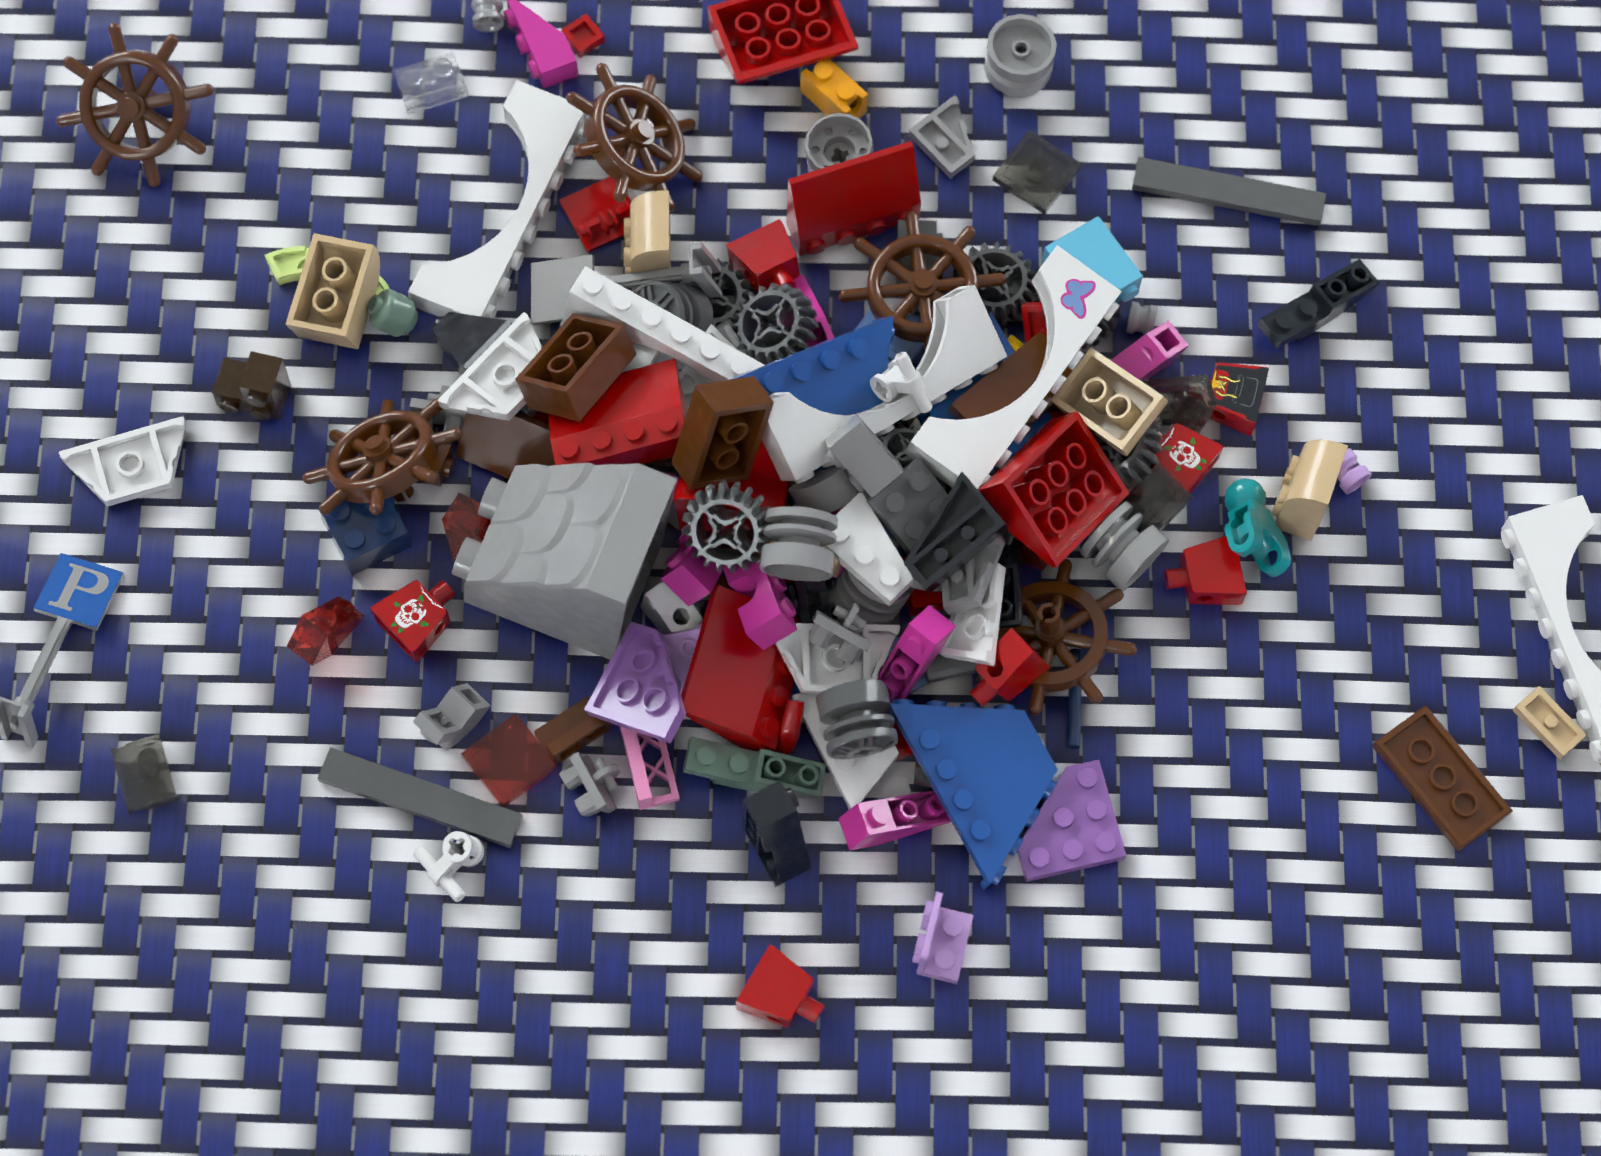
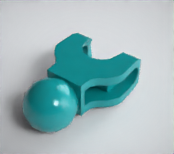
[1224,478,1291,577]

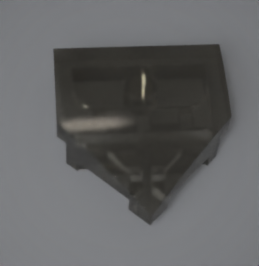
[1147,374,1217,433]

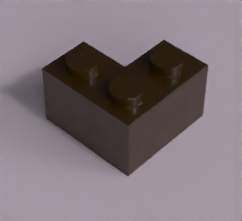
[212,351,291,420]

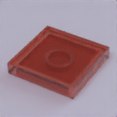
[461,713,557,807]

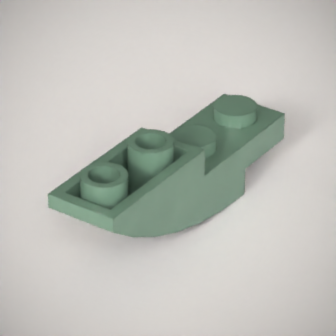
[683,736,826,798]

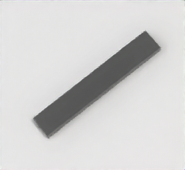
[1132,157,1326,226]
[317,747,523,849]

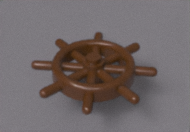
[56,23,214,187]
[566,63,703,212]
[838,211,1007,350]
[302,398,463,515]
[976,559,1137,716]

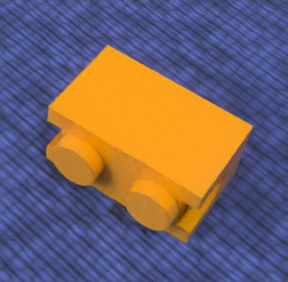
[800,59,868,119]

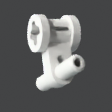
[870,352,933,413]
[414,831,484,902]

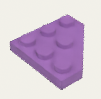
[584,621,686,744]
[1017,760,1126,882]

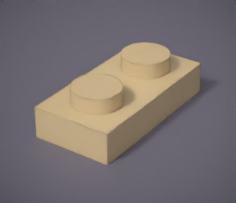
[1512,686,1587,760]

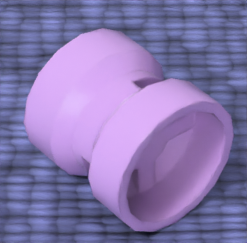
[1337,448,1372,494]

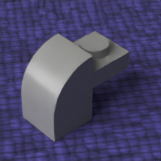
[788,465,857,513]
[413,683,491,750]

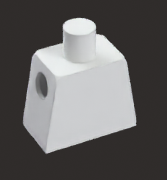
[640,581,703,634]

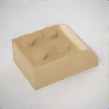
[624,191,671,292]
[286,233,380,349]
[1051,347,1168,456]
[1272,440,1348,541]

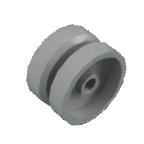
[984,14,1057,97]

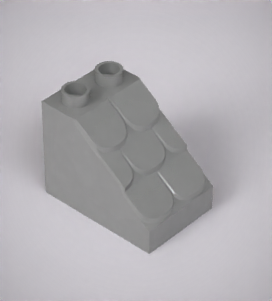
[452,462,677,660]

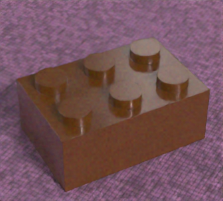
[515,313,637,422]
[671,376,774,490]

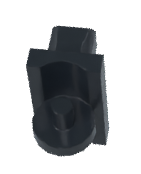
[787,577,838,624]

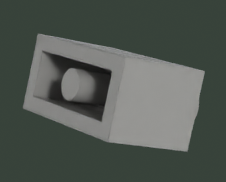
[825,413,904,498]

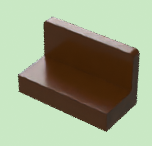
[534,696,612,766]

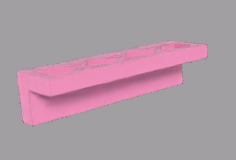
[619,726,680,810]

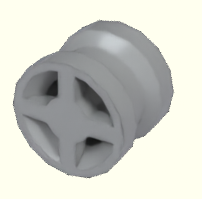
[472,0,504,32]
[1126,301,1158,335]

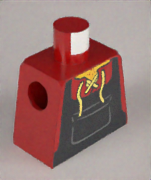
[1188,363,1269,436]

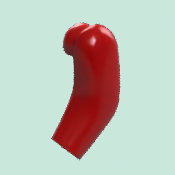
[772,699,804,755]

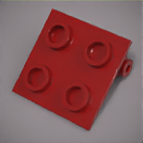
[559,177,631,253]

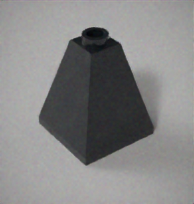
[431,312,512,375]

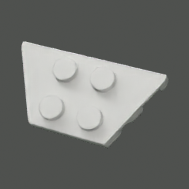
[438,312,542,421]
[59,416,187,507]
[775,623,900,693]
[792,693,899,810]

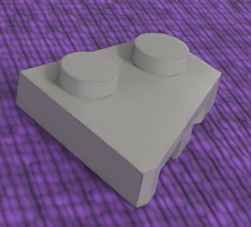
[908,95,975,179]
[942,535,1005,615]

